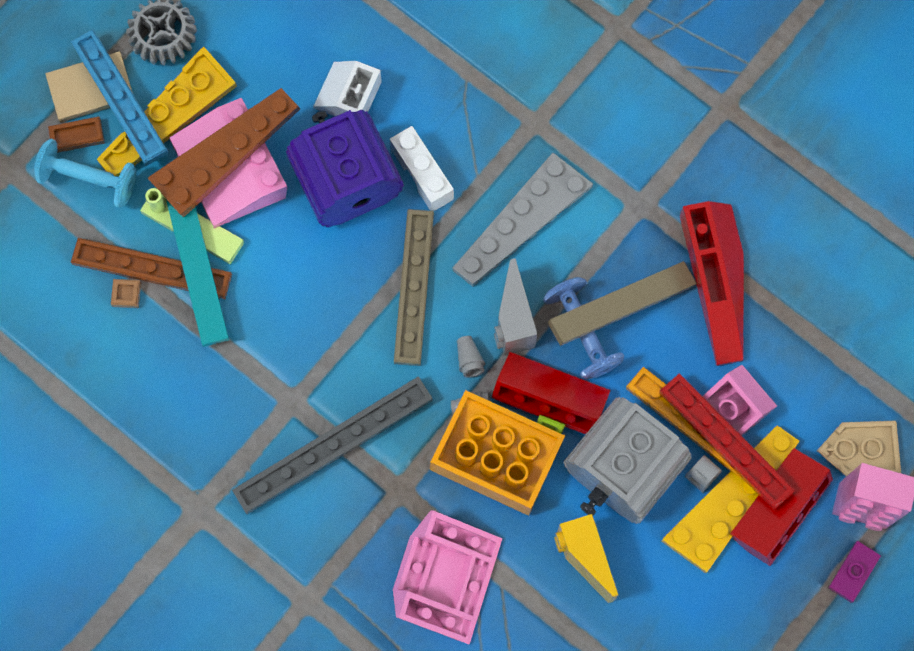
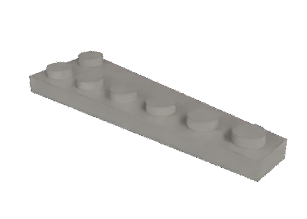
[453,153,593,287]

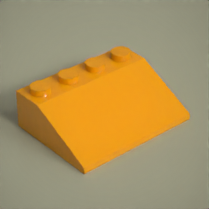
[430,390,565,516]

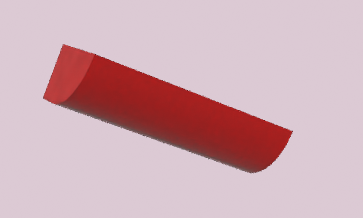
[491,352,611,434]
[730,448,833,566]

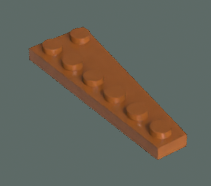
[148,88,300,217]

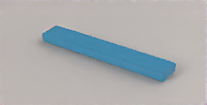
[71,29,169,166]

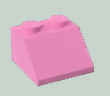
[702,365,777,436]

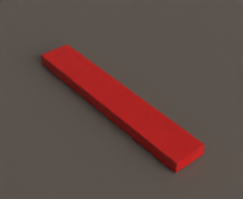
[659,373,795,511]

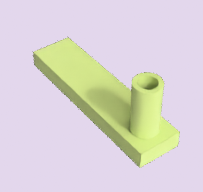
[140,188,244,264]

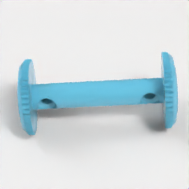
[34,139,136,208]

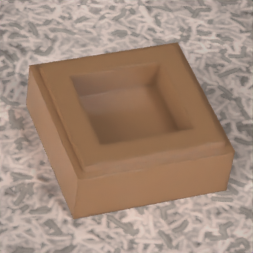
[111,279,141,308]

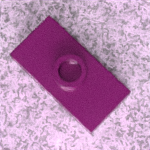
[828,541,881,603]

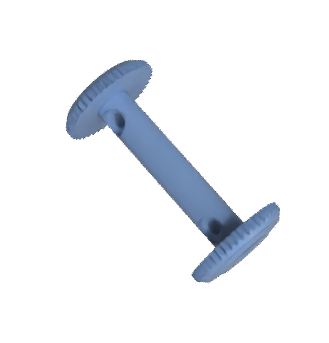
[543,277,624,379]

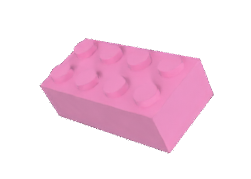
[832,463,914,531]

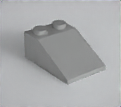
[494,258,537,356]

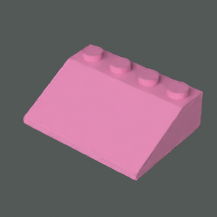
[170,98,287,228]

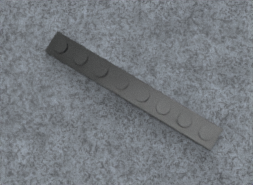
[232,376,433,514]

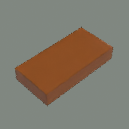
[48,117,105,153]

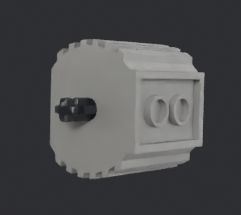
[564,397,692,524]

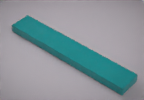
[166,199,229,347]

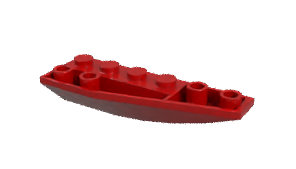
[680,201,744,366]

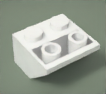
[313,61,381,116]

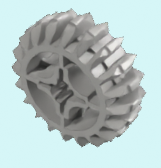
[126,0,197,66]

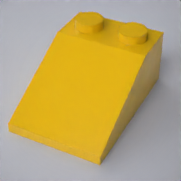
[554,514,618,603]

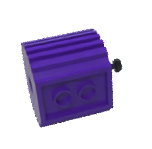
[286,110,404,228]

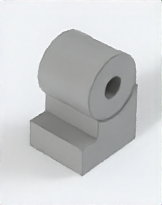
[685,455,722,493]

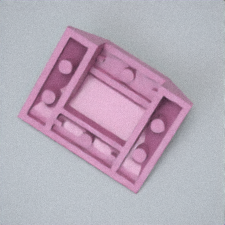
[393,510,502,644]

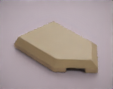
[817,421,901,477]

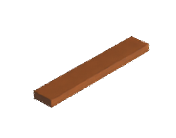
[71,238,232,300]

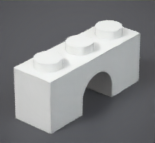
[390,126,454,211]

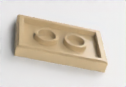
[45,51,133,123]

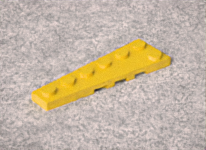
[97,47,237,177]
[661,425,799,573]

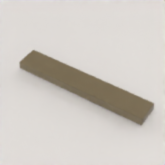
[394,209,434,366]
[548,261,697,346]

